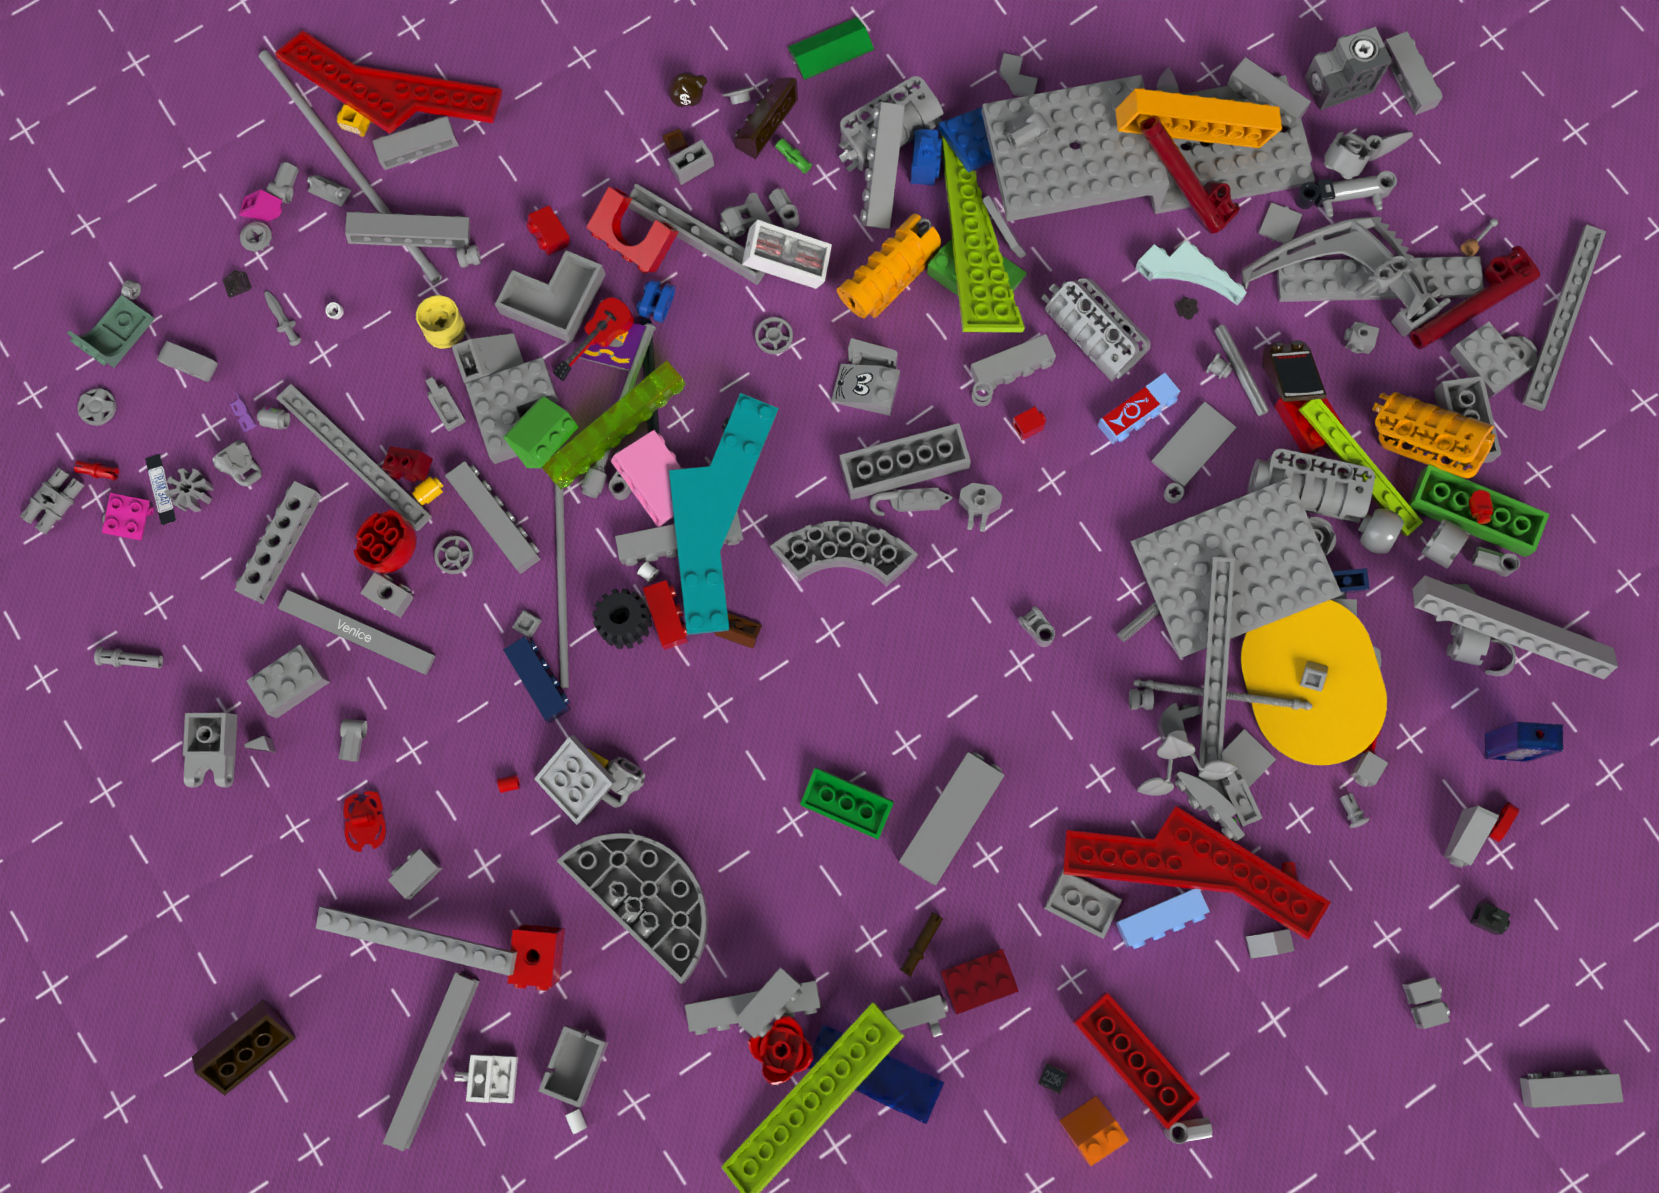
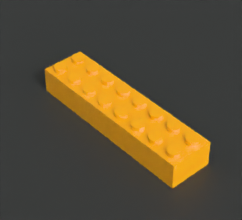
[1115,88,1282,148]

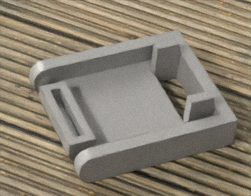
[848,338,898,369]

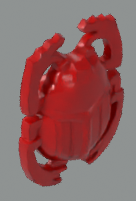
[343,791,386,852]

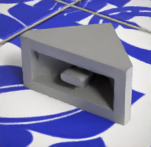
[1246,929,1294,959]

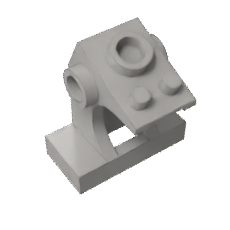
[720,192,773,241]

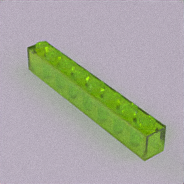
[541,360,686,490]

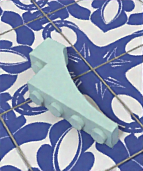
[1135,241,1247,306]

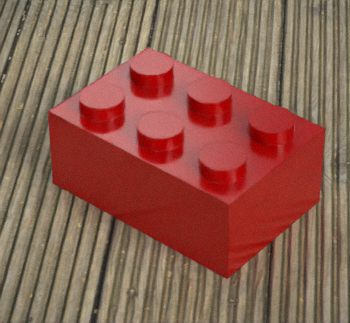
[1274,397,1346,455]

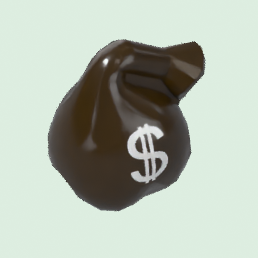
[668,72,707,107]

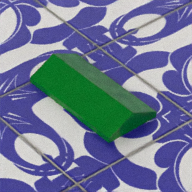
[788,17,874,80]
[800,767,894,839]

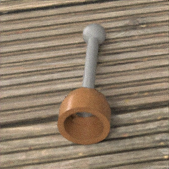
[1460,219,1498,257]

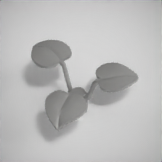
[1137,730,1238,796]

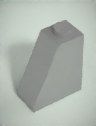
[1444,806,1499,868]

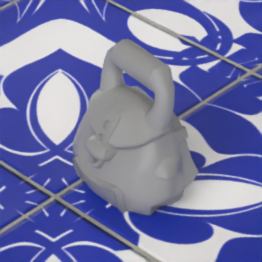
[212,440,262,487]
[602,757,645,808]

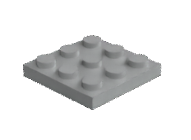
[534,735,617,825]

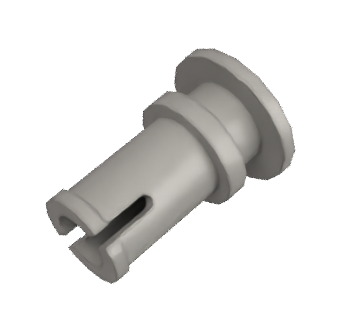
[1340,793,1370,828]

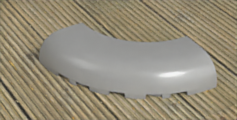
[770,521,918,587]

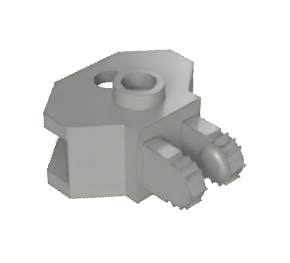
[959,483,1002,532]

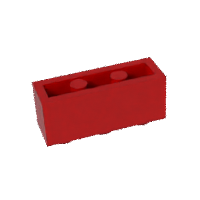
[643,580,688,650]

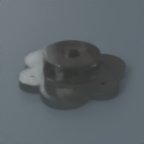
[1175,297,1198,320]

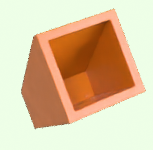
[1059,1096,1129,1166]

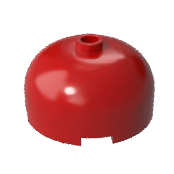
[354,509,417,573]

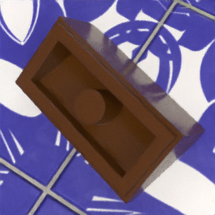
[715,612,762,649]

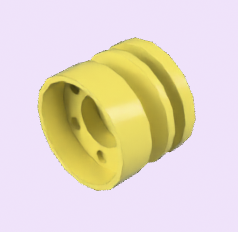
[416,295,465,349]

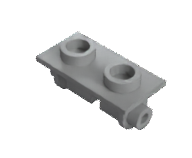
[307,175,351,207]

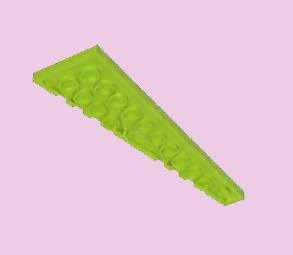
[940,133,1025,332]

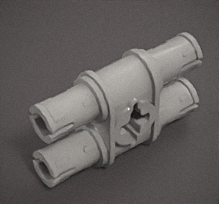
[19,468,85,535]

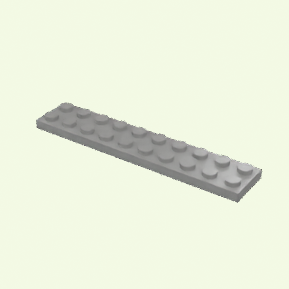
[1276,256,1484,302]

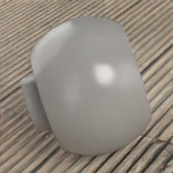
[1358,508,1404,554]

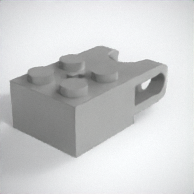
[183,713,238,788]

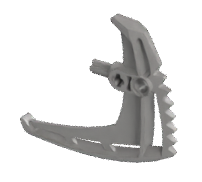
[1241,217,1428,320]

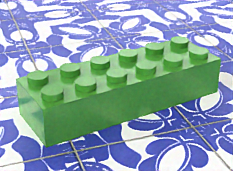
[1408,464,1549,557]

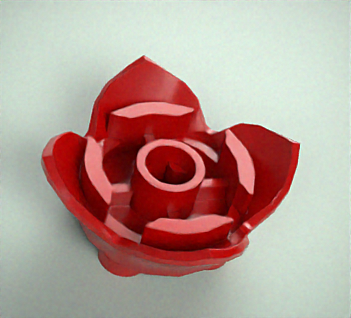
[748,1016,813,1085]

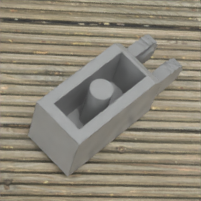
[1391,288,1451,337]

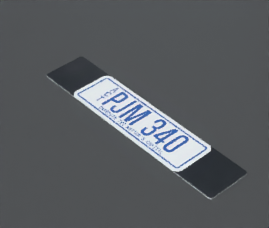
[145,454,176,525]

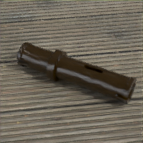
[899,912,943,977]

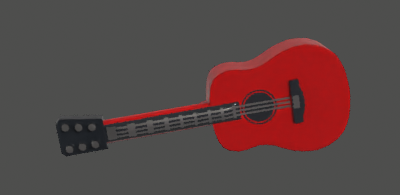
[553,297,634,381]

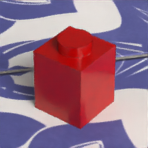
[1012,407,1046,441]

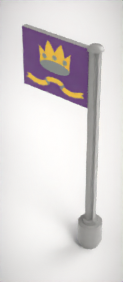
[579,313,656,498]

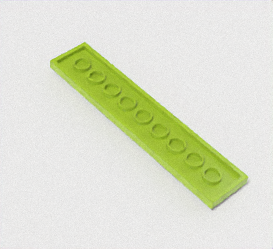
[721,1003,904,1193]

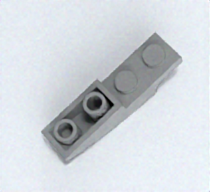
[1173,772,1245,842]

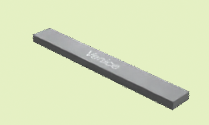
[278,590,436,675]

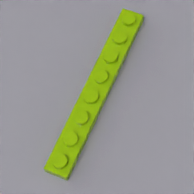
[1299,399,1423,536]

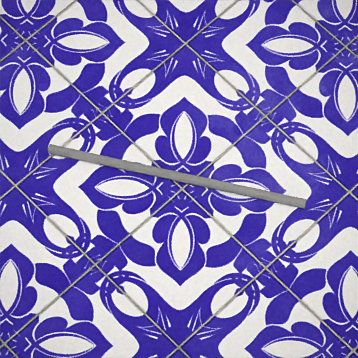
[554,465,569,688]

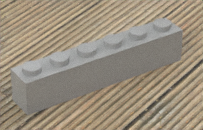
[860,102,905,229]
[345,211,471,248]
[445,461,541,574]
[615,512,744,566]
[685,981,821,1035]

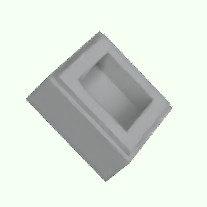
[512,610,542,639]

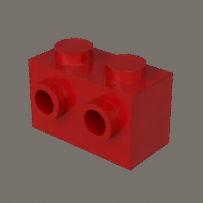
[526,205,570,256]

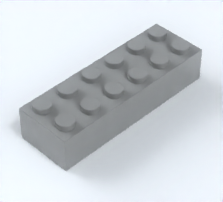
[839,423,971,500]

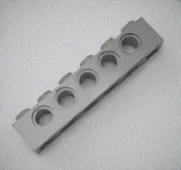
[235,481,322,605]

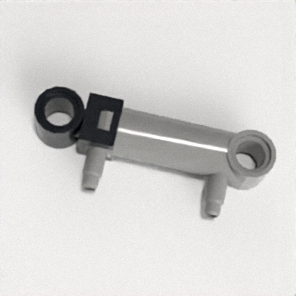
[1295,171,1397,218]

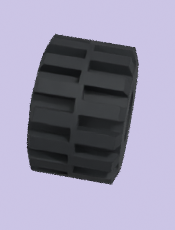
[592,588,652,649]

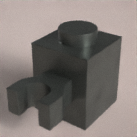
[1470,903,1510,935]

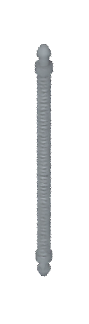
[1134,679,1312,710]

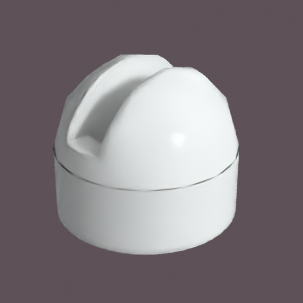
[326,302,344,319]

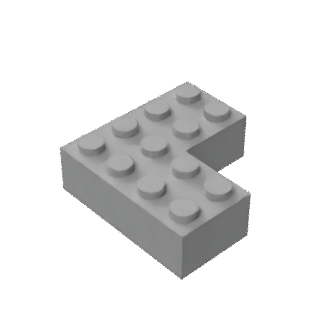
[495,251,606,344]
[465,357,559,464]

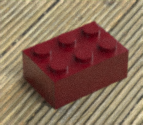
[940,949,1019,1015]

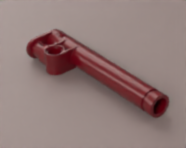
[1140,116,1240,234]
[1410,245,1540,349]

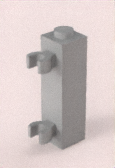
[883,995,949,1037]

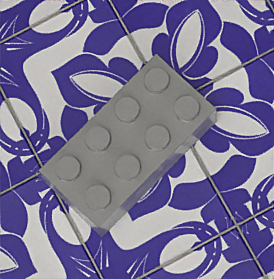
[1434,376,1501,467]

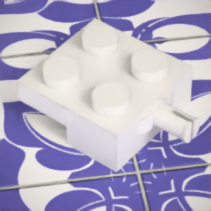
[455,1054,518,1103]

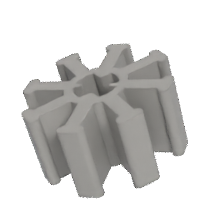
[165,468,214,512]

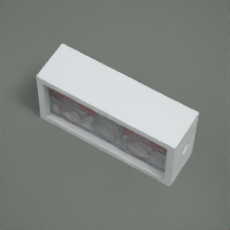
[742,220,832,289]

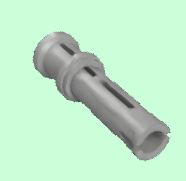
[94,647,163,669]

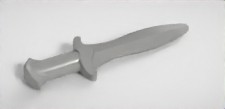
[265,291,301,346]

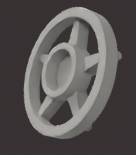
[755,317,793,355]
[434,536,474,574]

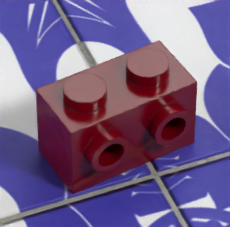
[382,446,433,482]

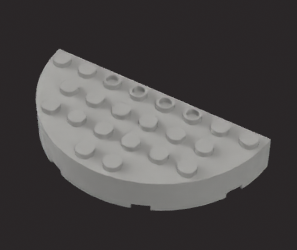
[557,833,709,984]

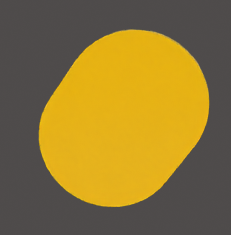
[1241,600,1387,765]

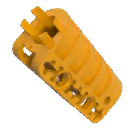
[1372,392,1495,478]

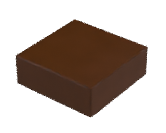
[662,128,688,155]

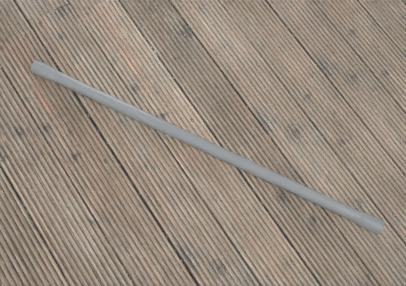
[259,50,442,284]

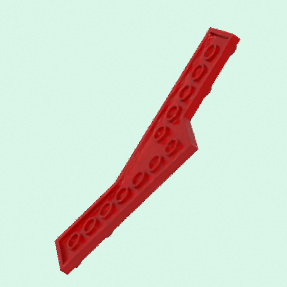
[275,31,503,134]
[1063,806,1331,940]

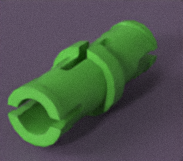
[775,139,812,174]

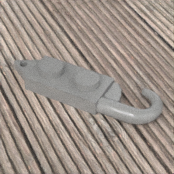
[870,488,953,516]

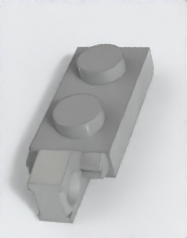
[426,377,466,432]
[1221,772,1262,827]

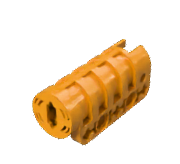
[837,213,941,318]

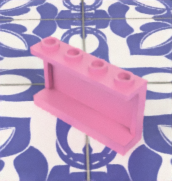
[611,430,684,527]

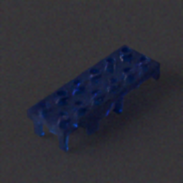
[807,1024,945,1125]

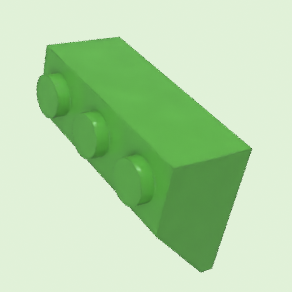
[503,396,579,468]

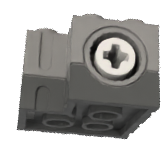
[1304,27,1392,111]

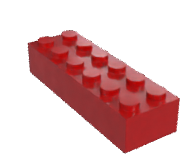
[1072,992,1201,1129]

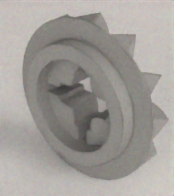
[240,222,273,253]

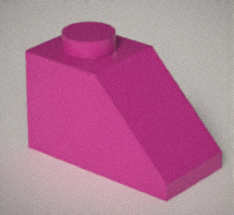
[239,189,282,221]

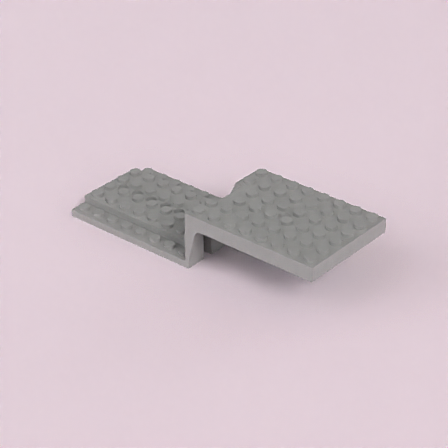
[982,75,1315,222]

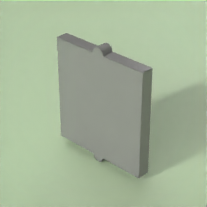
[1258,202,1302,244]

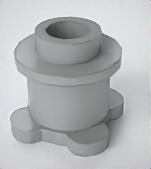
[1206,352,1233,380]

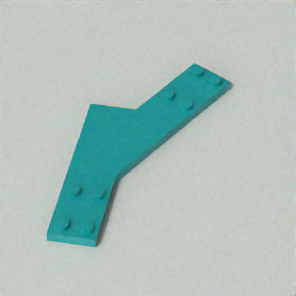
[669,393,779,635]

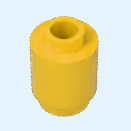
[412,476,444,506]

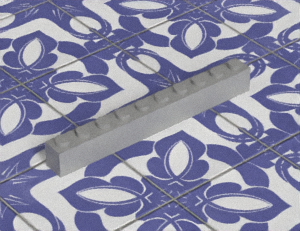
[1412,576,1618,679]

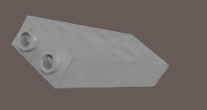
[899,752,1005,886]

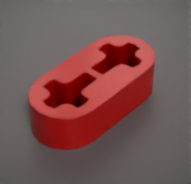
[1488,802,1520,842]

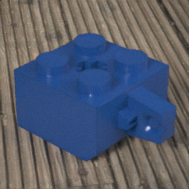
[911,129,942,185]

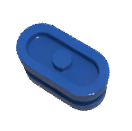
[636,279,676,323]

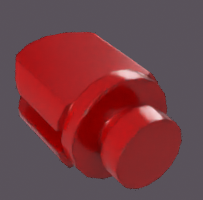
[1468,490,1493,524]

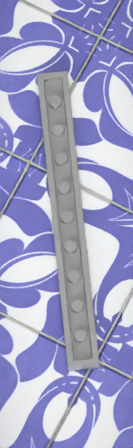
[1522,225,1606,411]
[276,384,432,532]
[1199,557,1235,771]
[316,906,517,976]

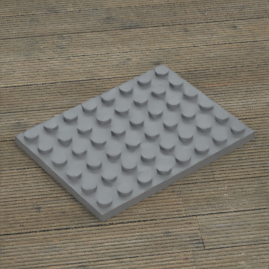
[1131,477,1342,659]

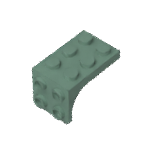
[67,295,155,368]

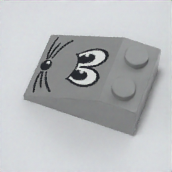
[831,364,900,416]

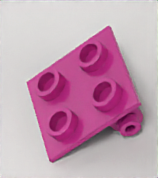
[102,493,154,541]

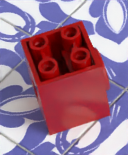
[507,924,565,991]

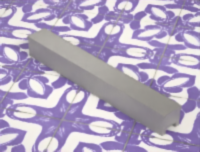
[628,184,766,285]
[382,972,480,1151]

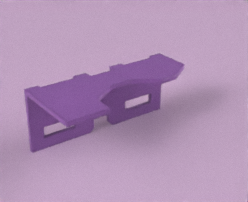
[230,392,257,433]

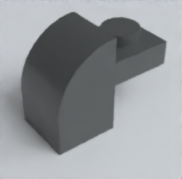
[1158,703,1202,744]

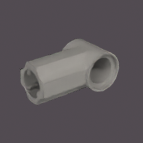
[1007,112,1052,150]
[267,162,299,204]
[768,188,800,230]
[1472,547,1520,577]
[339,718,368,762]
[1164,1117,1212,1144]

